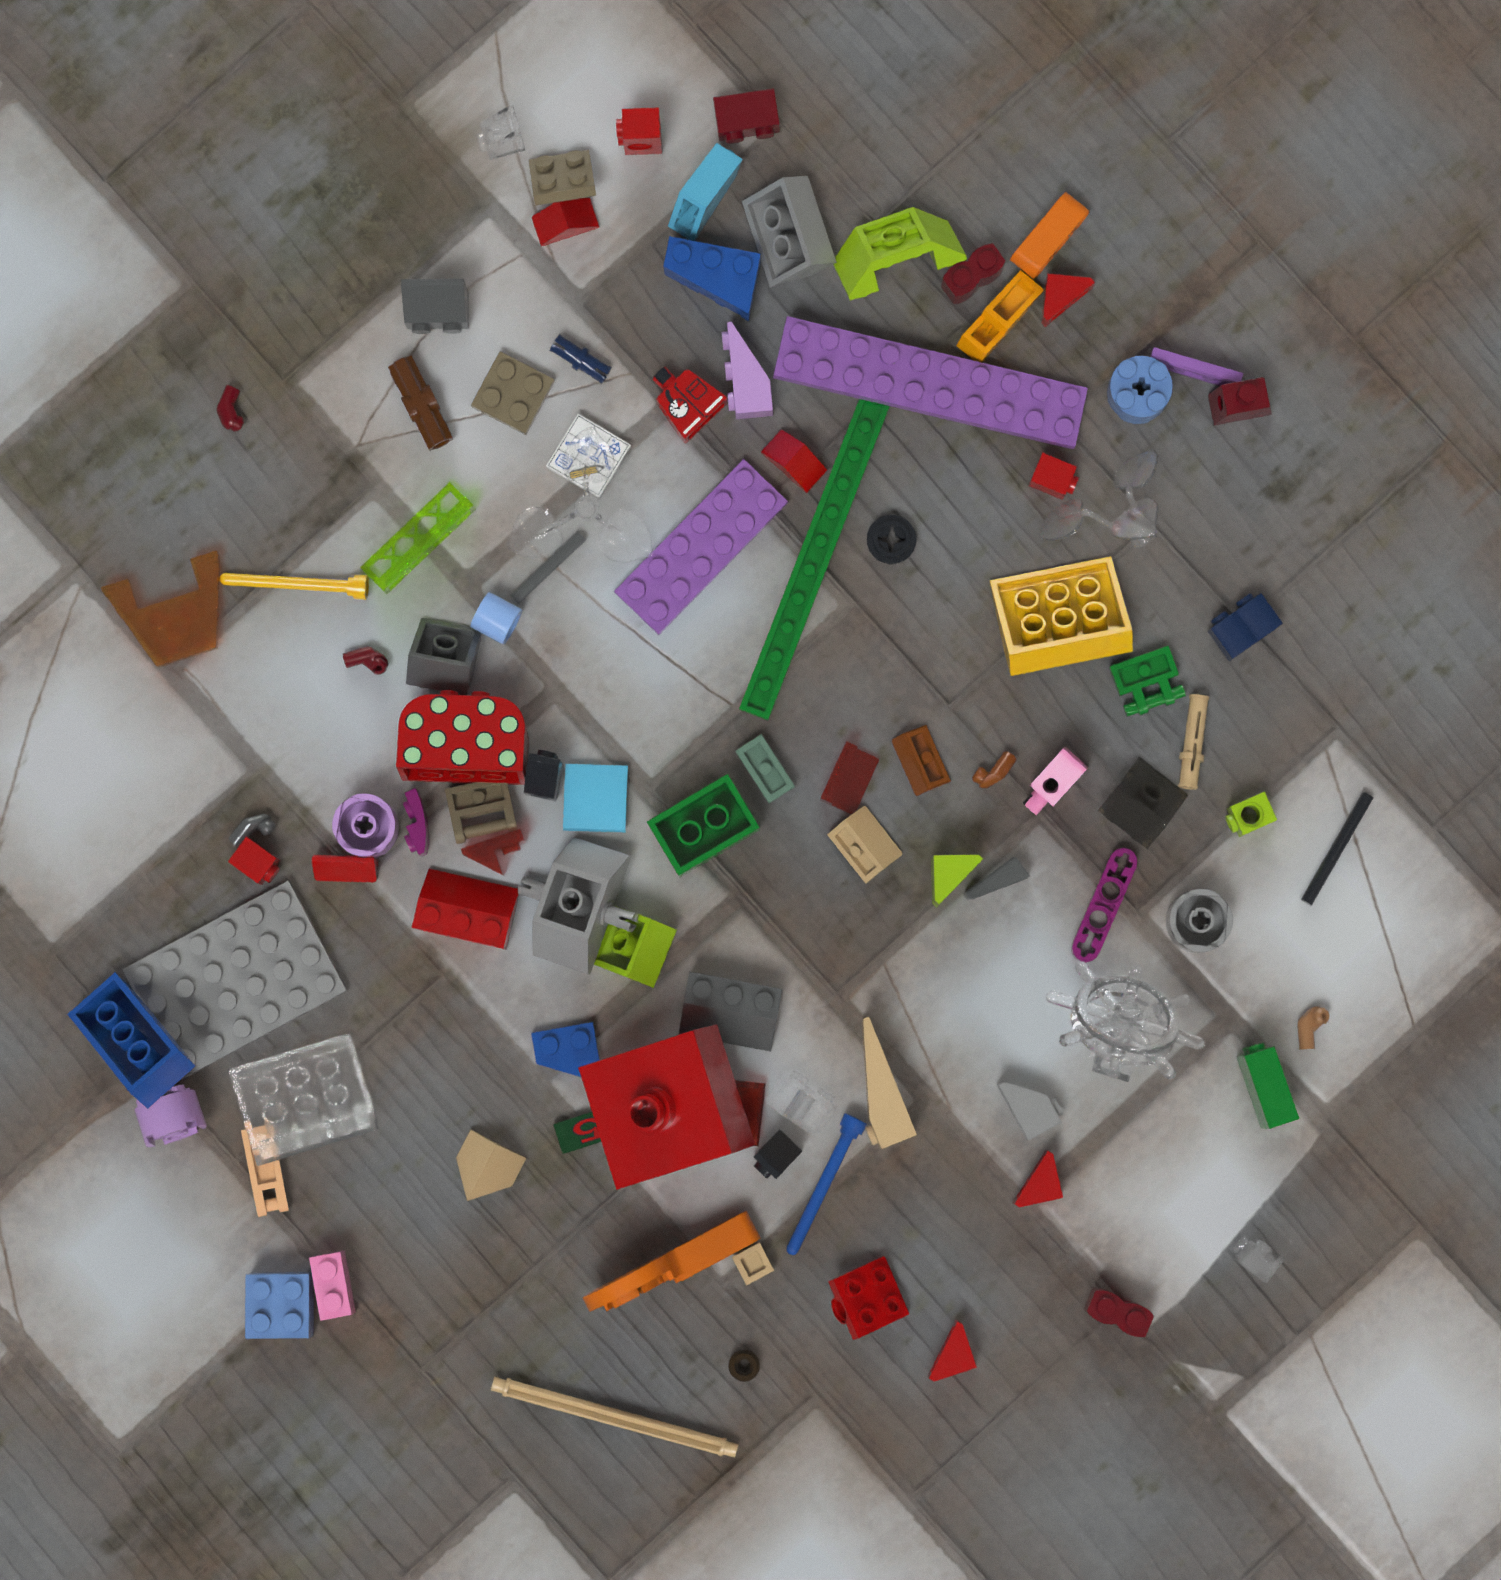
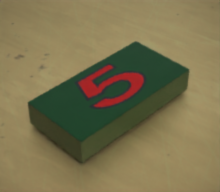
[553,1112,601,1154]

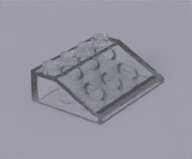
[228,1033,379,1166]

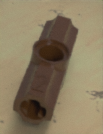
[388,355,453,451]

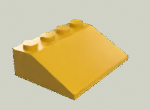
[990,556,1133,676]

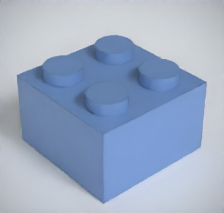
[245,1272,314,1339]

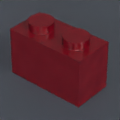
[713,88,780,144]

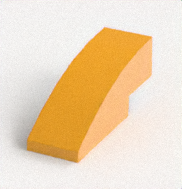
[956,270,1044,363]

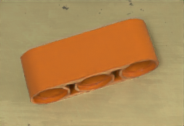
[1010,192,1090,279]

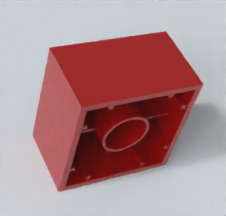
[578,1024,755,1190]

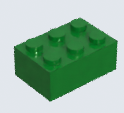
[647,774,760,878]

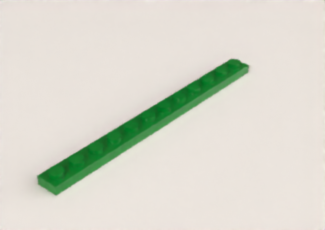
[739,399,890,721]

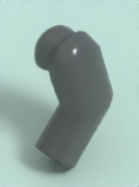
[229,813,276,847]

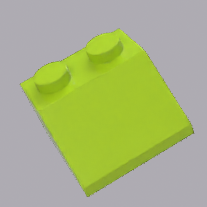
[594,906,677,988]

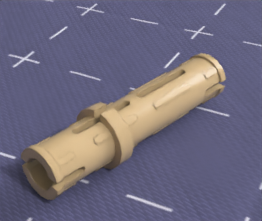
[1178,694,1209,790]

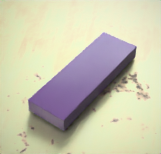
[1150,347,1243,386]

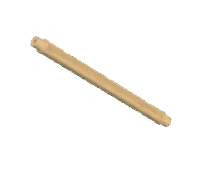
[491,1377,738,1458]

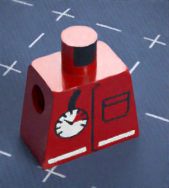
[652,367,728,444]

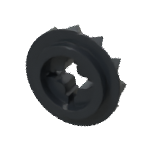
[867,515,916,565]

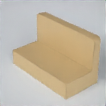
[827,806,903,884]

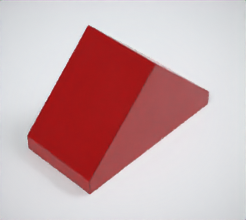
[532,198,600,247]
[1041,273,1095,327]
[761,429,827,494]
[1012,1150,1063,1208]
[927,1320,977,1382]

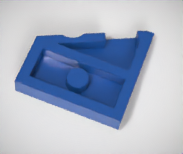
[531,1022,600,1077]

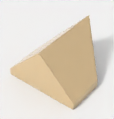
[456,1130,527,1201]

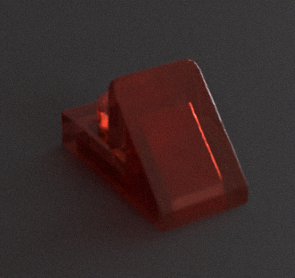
[461,829,526,876]

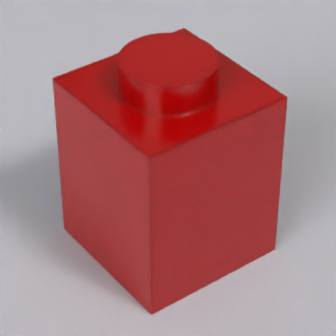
[1029,453,1079,500]
[228,836,281,885]

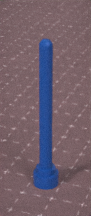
[786,1113,867,1255]

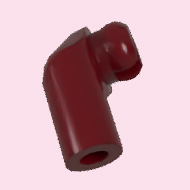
[216,385,244,432]
[342,646,388,675]

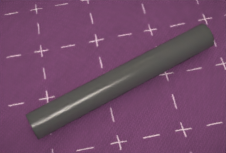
[510,531,586,604]

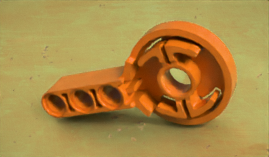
[582,1210,761,1312]

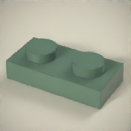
[735,734,795,804]

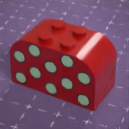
[396,690,529,785]

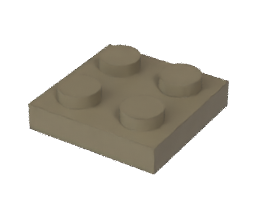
[528,150,596,206]
[471,351,555,435]

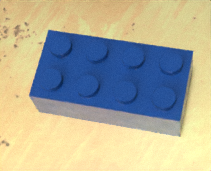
[67,972,195,1109]

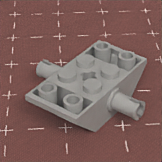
[518,837,638,975]

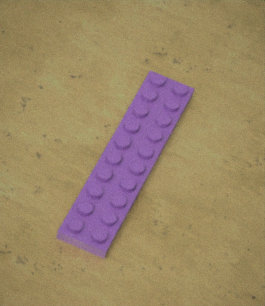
[773,316,1088,449]

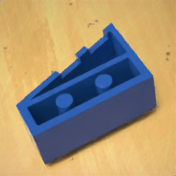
[663,236,761,321]

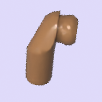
[1297,1006,1330,1050]

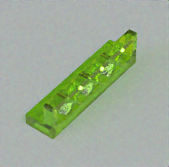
[360,482,476,595]

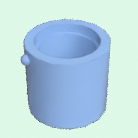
[470,592,523,645]

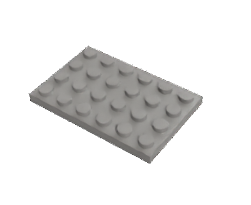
[122,880,348,1080]

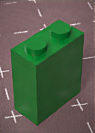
[1236,1042,1299,1129]

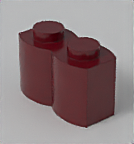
[941,243,1006,304]
[1084,1288,1154,1337]

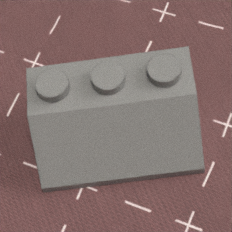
[742,176,837,288]

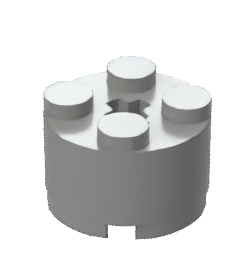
[1166,889,1233,953]

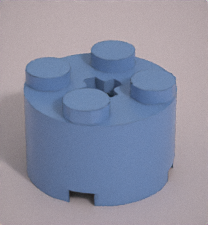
[1107,356,1172,424]

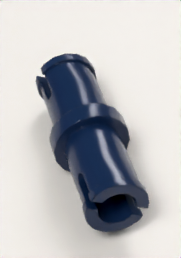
[549,334,612,384]

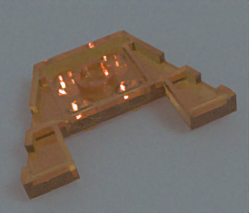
[101,550,220,668]

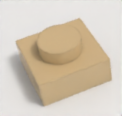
[732,1242,774,1285]

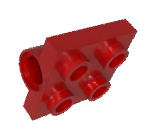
[828,1256,909,1340]

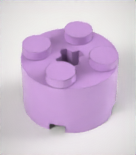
[332,793,399,858]
[134,1084,207,1147]

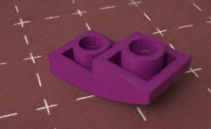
[403,788,429,857]

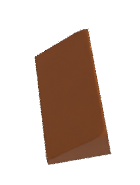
[892,725,951,796]

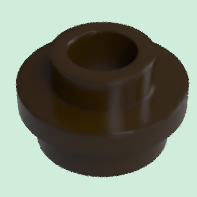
[728,1350,760,1382]

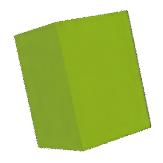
[931,855,983,908]

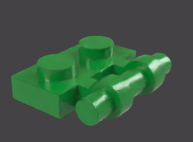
[1109,646,1186,717]

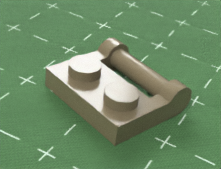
[445,782,518,844]

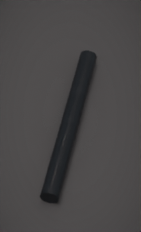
[1301,792,1373,906]

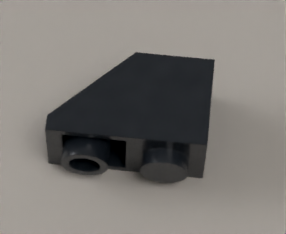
[523,749,564,802]
[753,1129,802,1179]

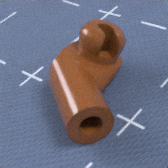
[972,751,1017,789]

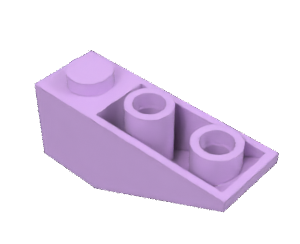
[722,322,773,419]

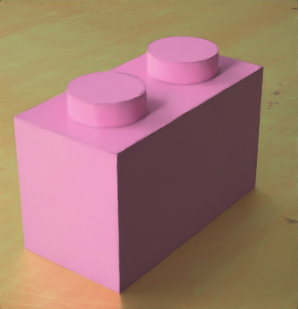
[309,1250,356,1321]

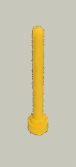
[219,573,369,600]

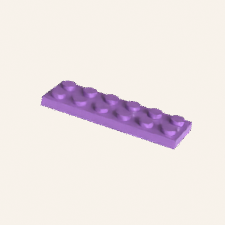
[614,459,788,635]

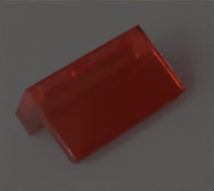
[820,741,879,815]

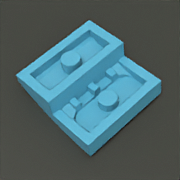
[563,764,628,833]

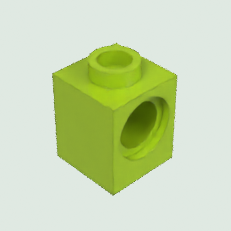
[1225,791,1277,837]

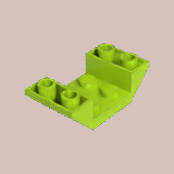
[833,207,967,301]

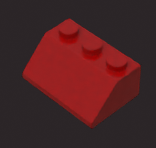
[412,868,519,950]

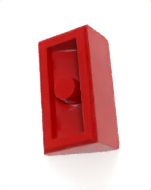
[312,855,378,883]

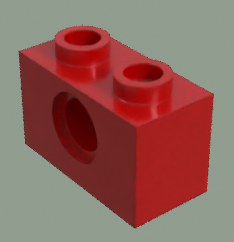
[616,107,662,155]

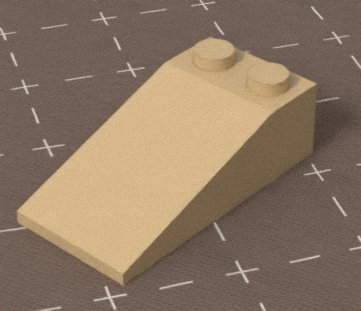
[862,1017,917,1149]

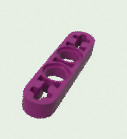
[1071,848,1138,963]

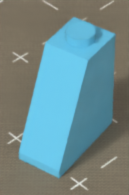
[668,143,743,241]

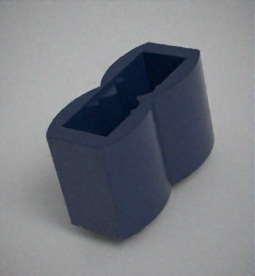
[1208,593,1283,661]

